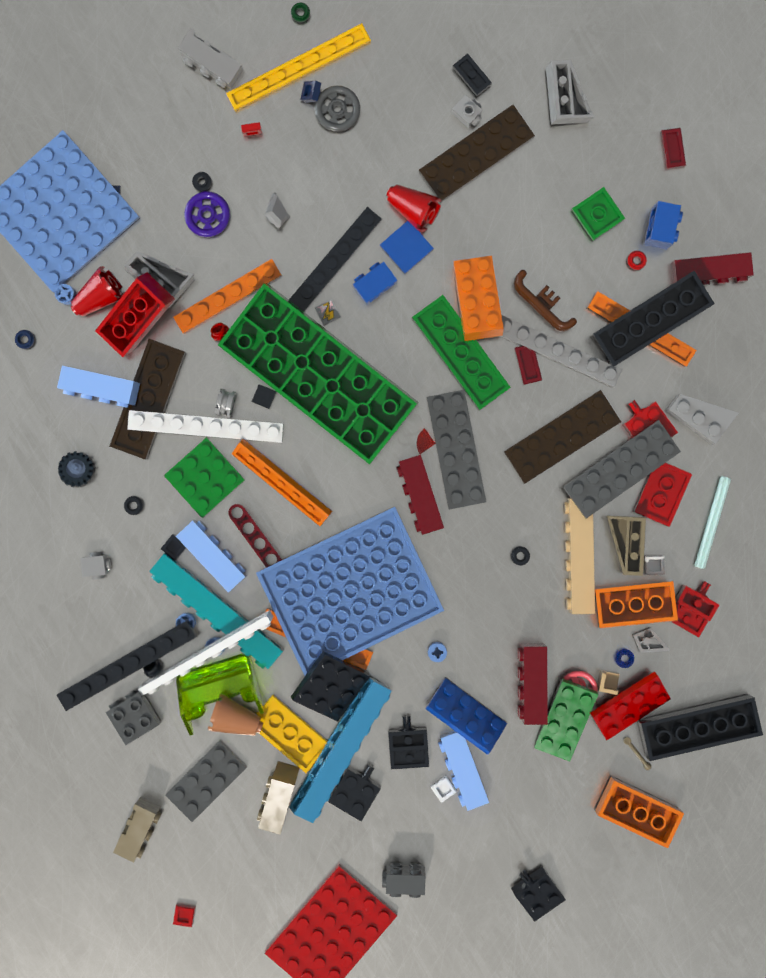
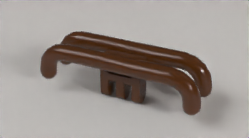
[514,270,577,331]

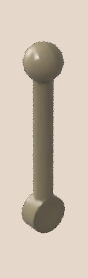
[623,737,652,770]

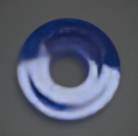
[615,649,634,668]

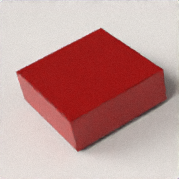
[241,122,262,136]
[173,904,195,927]

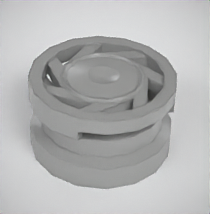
[215,389,236,418]

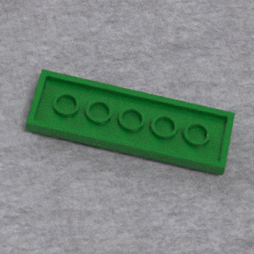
[412,295,511,410]

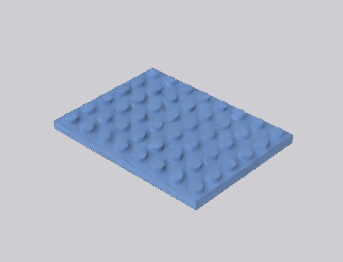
[256,507,444,676]

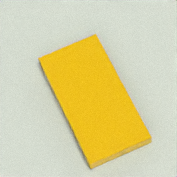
[257,694,328,773]

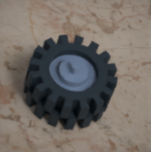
[58,451,93,487]

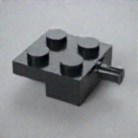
[388,715,429,770]
[328,764,381,821]
[511,866,566,922]

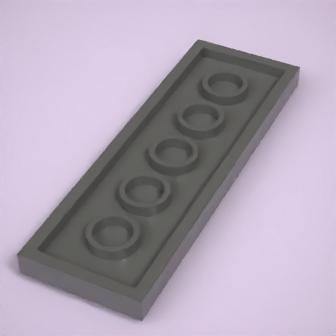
[427,390,486,510]
[563,420,681,519]

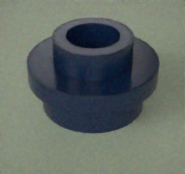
[15,330,35,349]

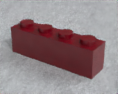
[671,252,754,286]
[396,455,444,535]

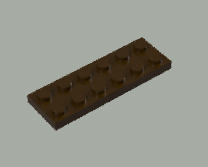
[419,105,535,203]
[109,339,186,460]
[504,390,621,484]

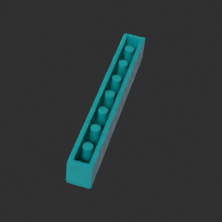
[149,553,284,669]

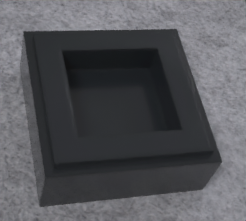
[251,384,277,409]
[161,534,186,561]

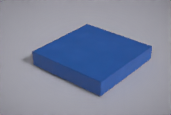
[380,221,434,274]

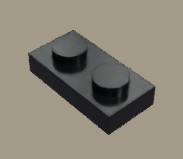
[453,53,492,97]

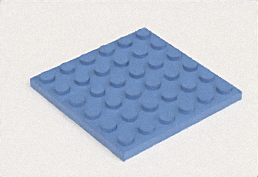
[0,130,140,293]

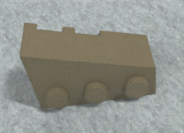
[607,516,646,576]

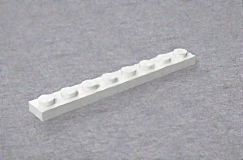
[127,410,283,443]
[138,610,274,696]

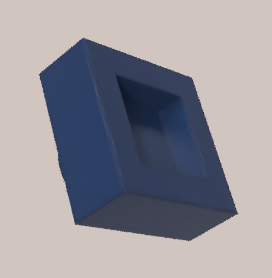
[300,80,321,103]

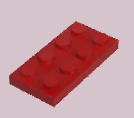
[590,671,671,740]

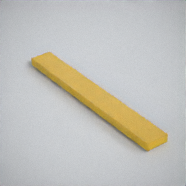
[226,23,371,112]

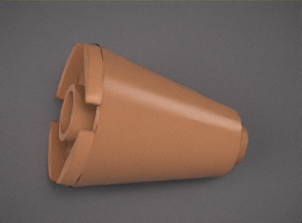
[208,694,264,736]

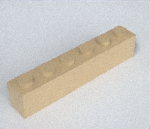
[564,498,595,614]

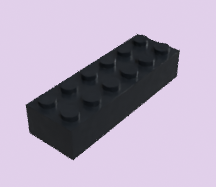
[593,271,715,367]
[638,695,763,761]

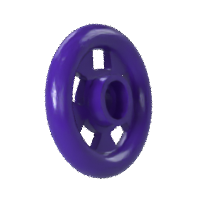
[184,191,230,237]

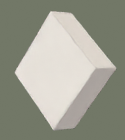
[644,555,665,575]
[430,775,457,803]

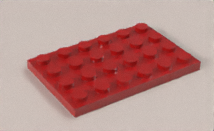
[264,865,397,978]

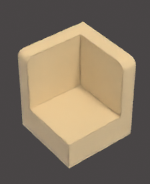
[597,670,620,695]

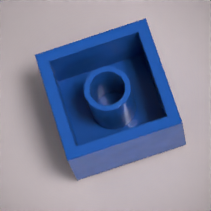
[644,201,683,250]

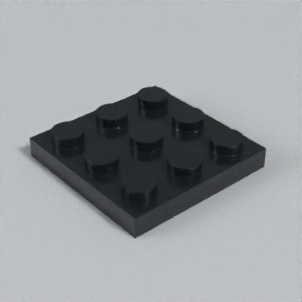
[291,651,370,722]

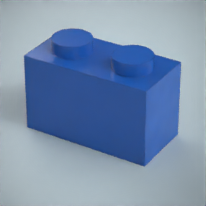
[353,262,398,305]

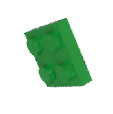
[571,187,625,241]

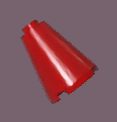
[387,184,442,232]
[71,266,125,316]

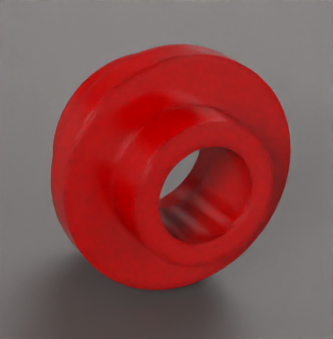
[627,251,647,270]
[210,323,229,341]

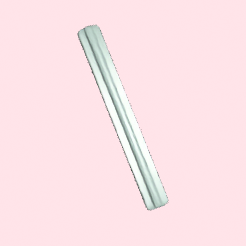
[694,476,731,569]

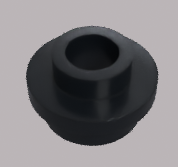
[192,172,212,191]
[124,496,143,515]
[511,546,530,566]
[143,660,162,678]

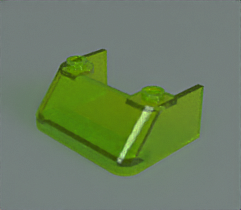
[176,654,264,735]

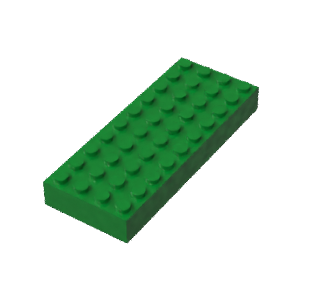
[218,283,419,464]

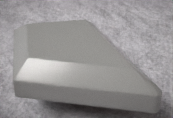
[265,192,289,228]
[633,628,669,653]

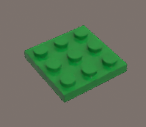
[164,437,245,518]

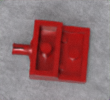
[622,400,678,438]
[672,581,719,637]

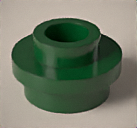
[291,2,310,22]

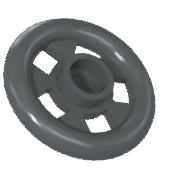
[315,85,360,131]

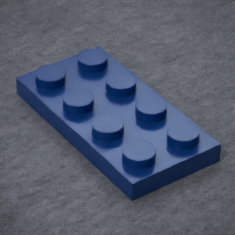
[425,678,507,755]

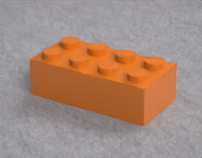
[453,256,504,341]
[595,581,678,629]
[595,777,684,848]

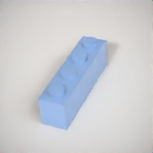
[57,366,140,408]
[176,520,247,593]
[438,731,489,811]

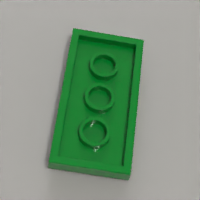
[534,678,599,762]

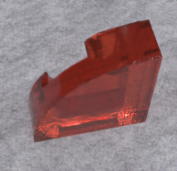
[417,428,436,454]

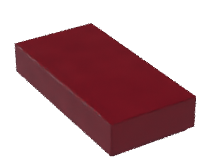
[661,128,686,169]
[514,346,542,385]

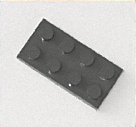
[165,740,247,822]

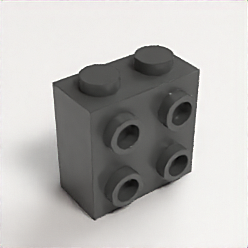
[105,690,161,746]
[382,863,426,898]

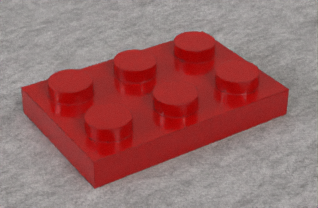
[633,463,692,527]

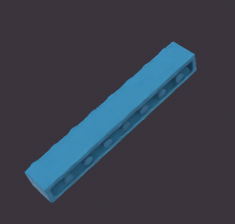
[289,677,392,823]

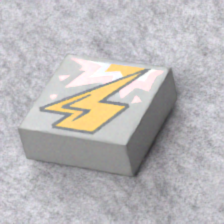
[315,299,341,325]

